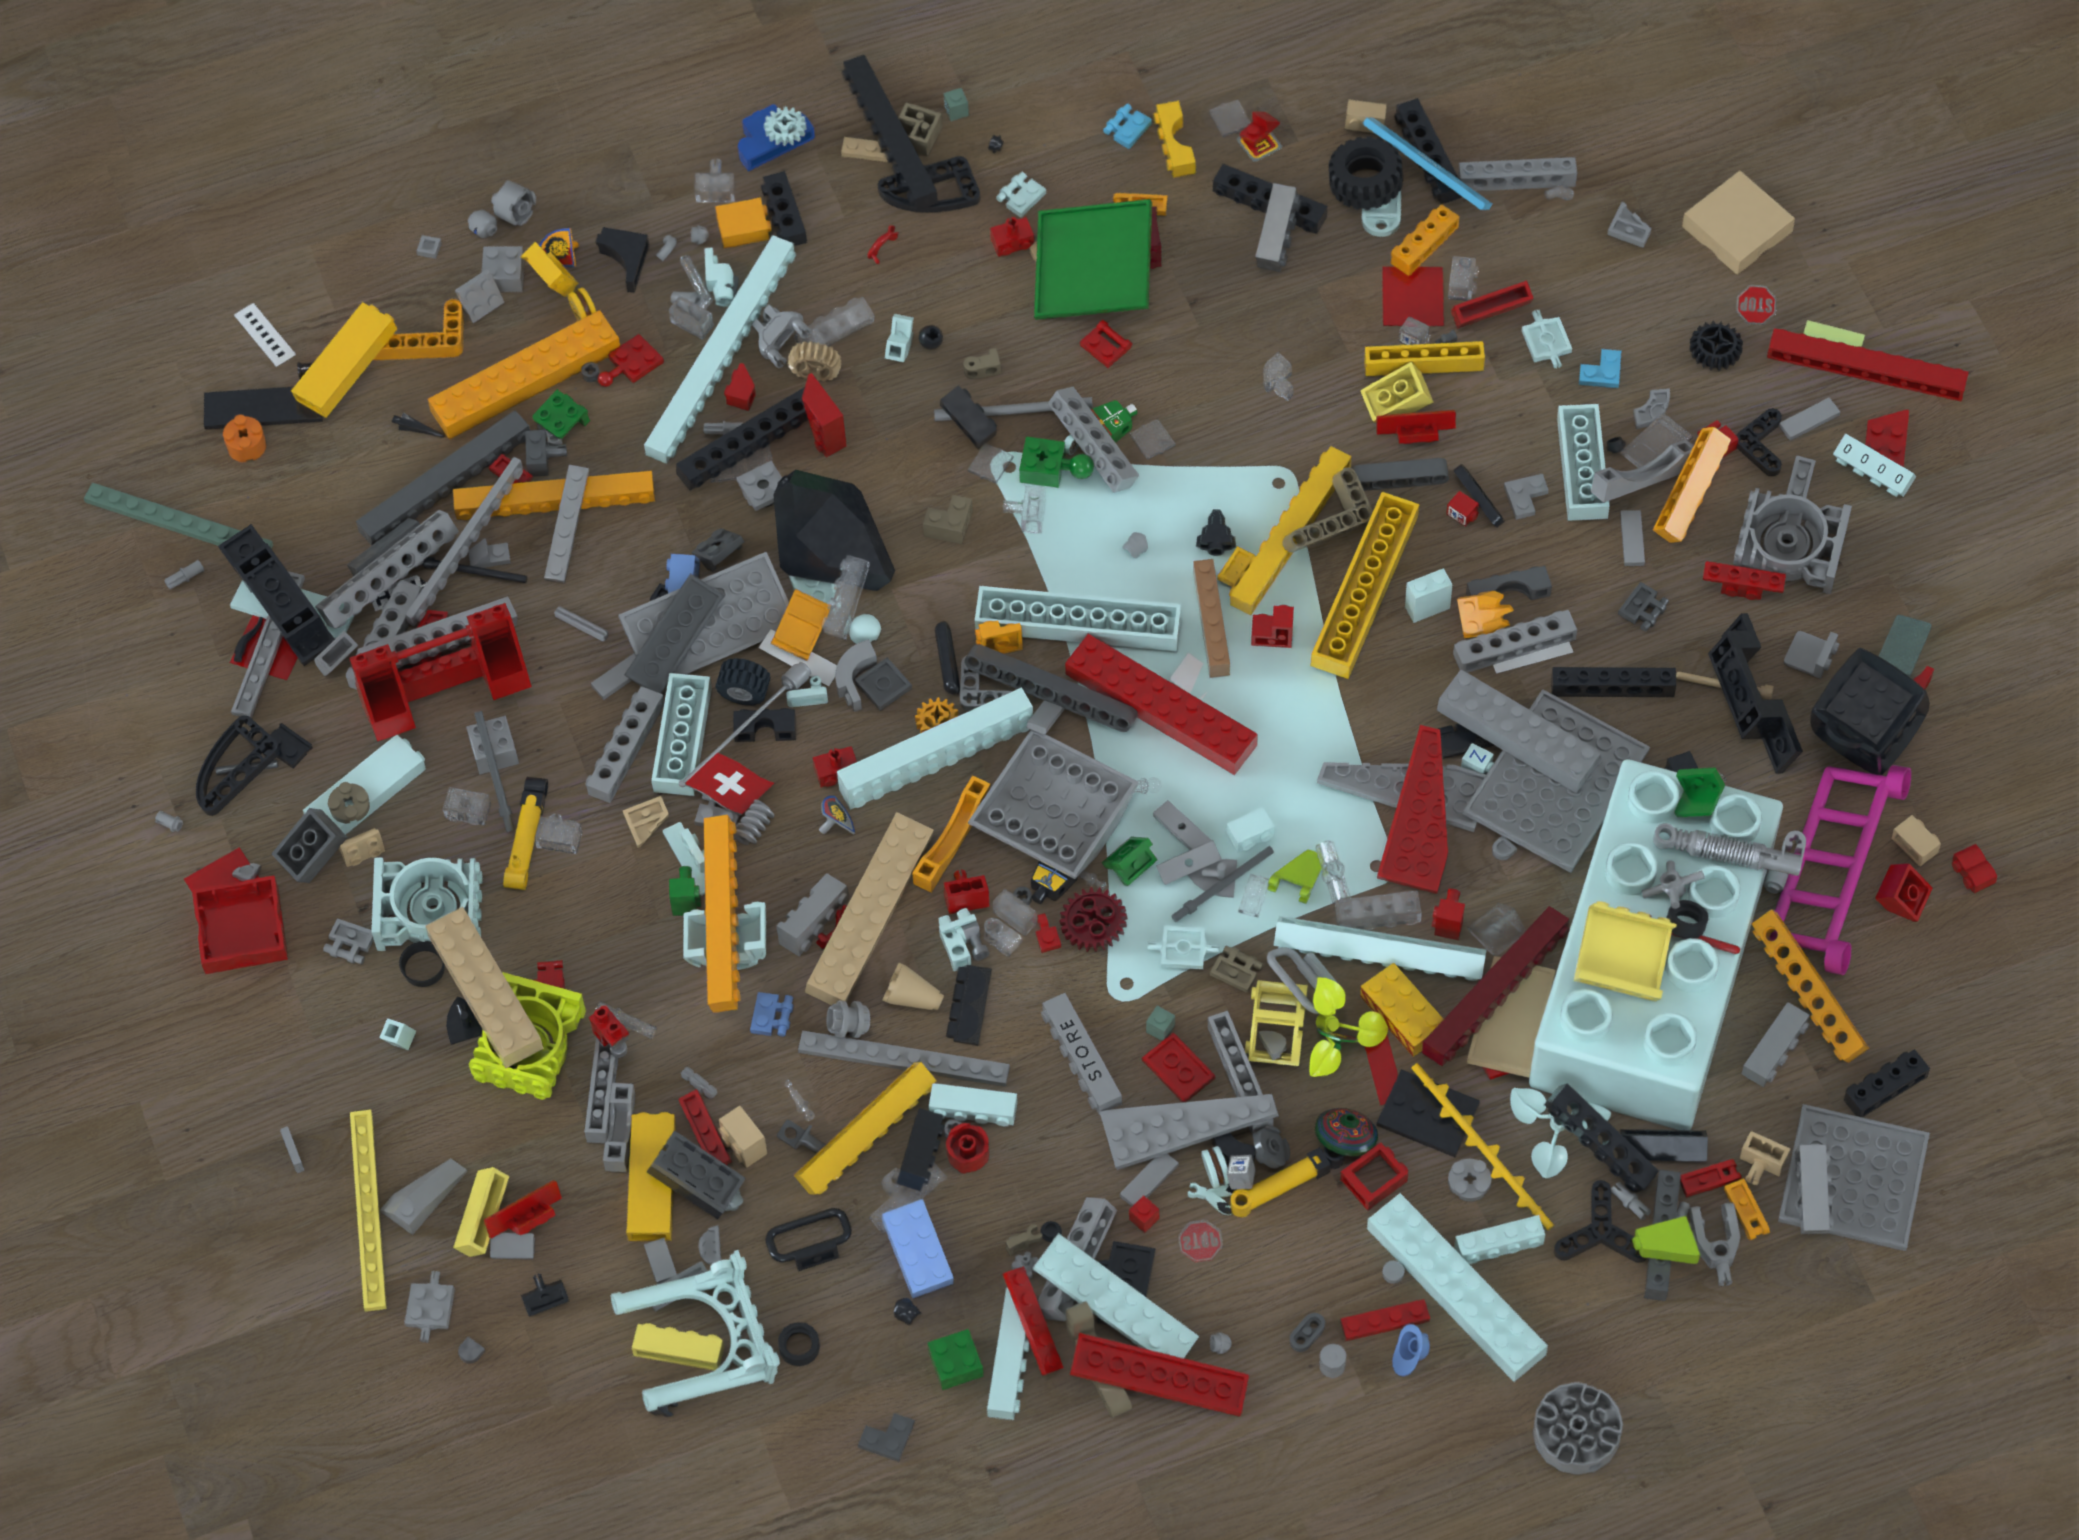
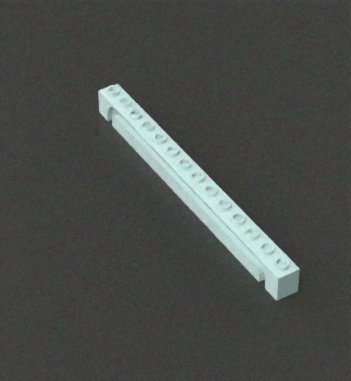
[644,236,796,464]

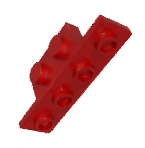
[1376,410,1456,444]
[1702,561,1786,600]
[484,1180,562,1239]

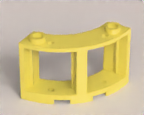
[1245,980,1308,1066]

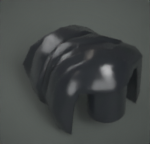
[894,1298,922,1325]

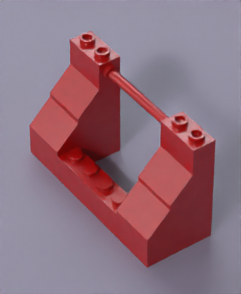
[349,603,532,742]

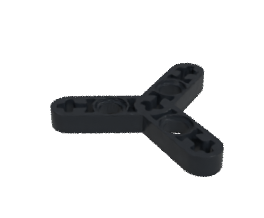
[1554,1180,1647,1263]

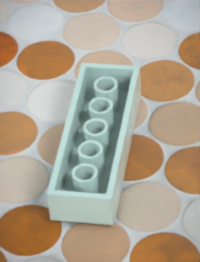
[1557,404,1610,521]
[651,673,712,796]

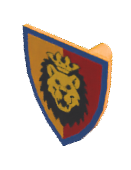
[539,228,579,267]

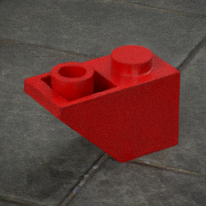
[724,363,756,411]

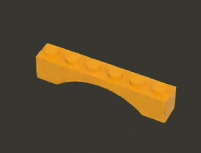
[912,775,991,893]

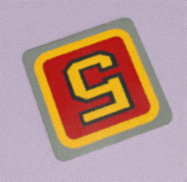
[1237,132,1282,162]

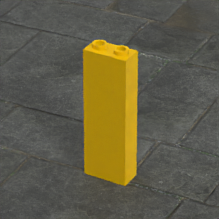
[291,302,397,418]
[627,1112,676,1241]

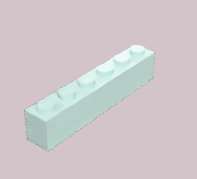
[987,1287,1030,1420]

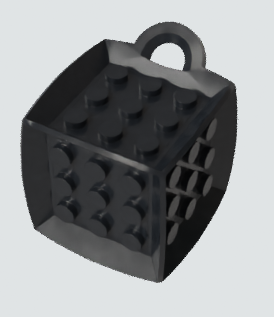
[1810,648,1930,775]

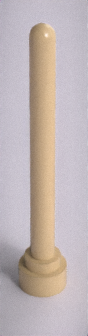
[1676,672,1774,700]

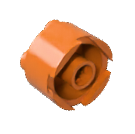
[223,415,266,462]

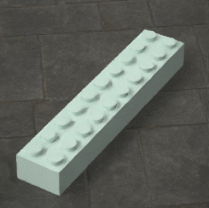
[975,586,1181,651]
[837,688,1033,810]
[1367,1193,1548,1382]

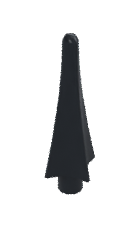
[392,412,445,437]

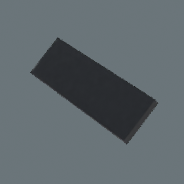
[204,386,323,430]

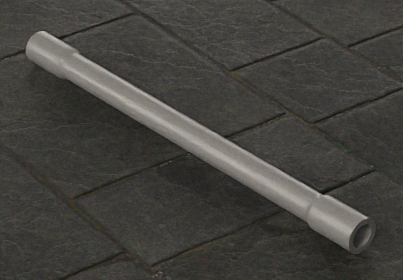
[934,397,1093,421]

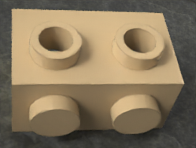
[1345,100,1387,133]
[1891,815,1941,867]

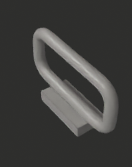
[1267,947,1338,1014]

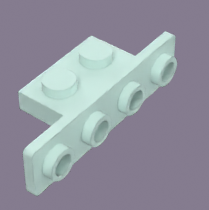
[663,822,705,896]

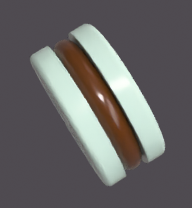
[1201,1146,1229,1189]

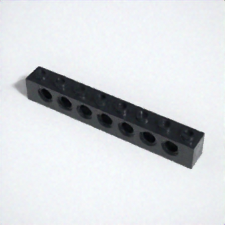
[676,387,809,491]

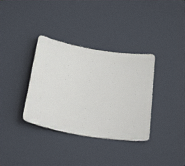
[1170,653,1207,699]

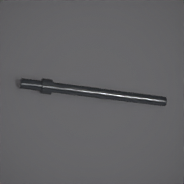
[421,556,527,583]

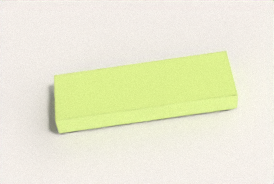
[1803,320,1865,347]

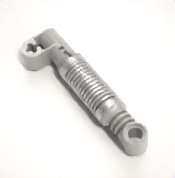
[1653,823,1806,876]

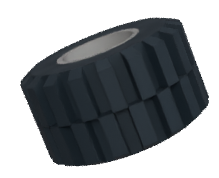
[715,658,771,706]

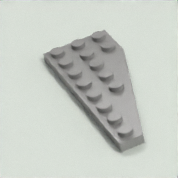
[1317,762,1486,832]

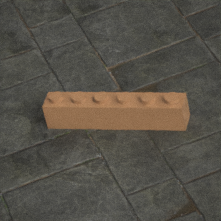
[1193,559,1230,678]

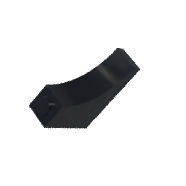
[596,227,649,293]

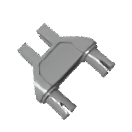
[752,304,811,368]

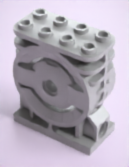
[1733,488,1852,594]

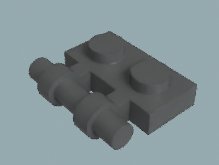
[1618,582,1669,632]

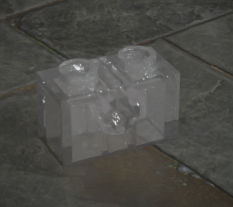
[443,787,491,826]

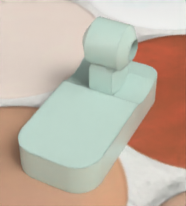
[786,676,828,707]

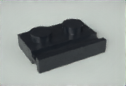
[268,723,313,769]

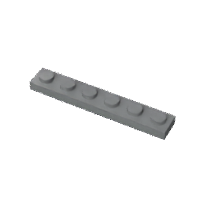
[544,465,589,583]

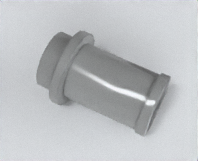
[155,811,183,832]

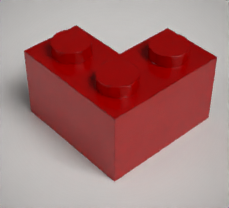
[1251,605,1294,648]

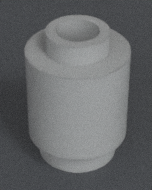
[1763,870,1789,894]

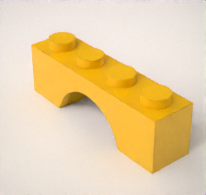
[1153,101,1196,178]

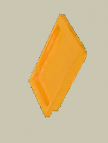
[770,589,831,661]

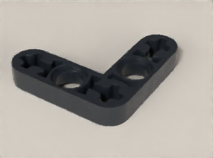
[1736,408,1782,477]

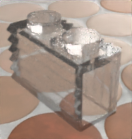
[992,889,1037,936]

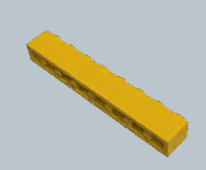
[793,1062,937,1195]

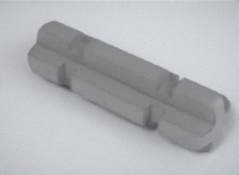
[681,1067,717,1099]

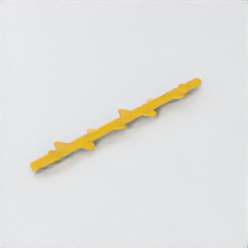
[1411,1063,1554,1230]

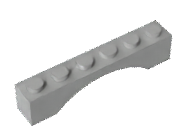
[1591,439,1694,503]

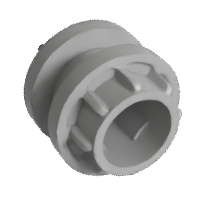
[826,1000,870,1038]

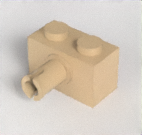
[1740,1131,1790,1185]

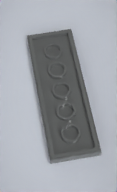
[624,573,724,694]

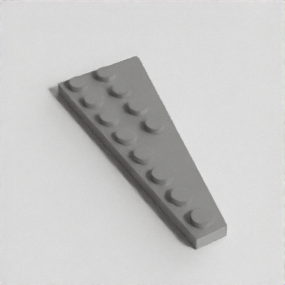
[1100,1094,1279,1170]

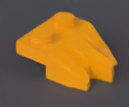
[1457,591,1514,638]

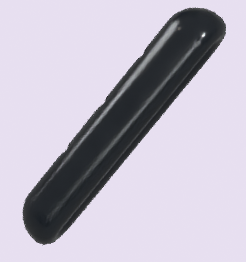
[935,621,960,695]

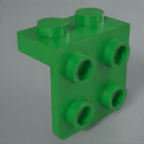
[532,389,590,439]
[1674,767,1725,817]

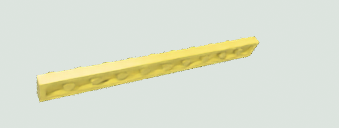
[350,1110,387,1312]

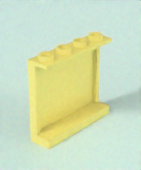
[1573,901,1676,1002]

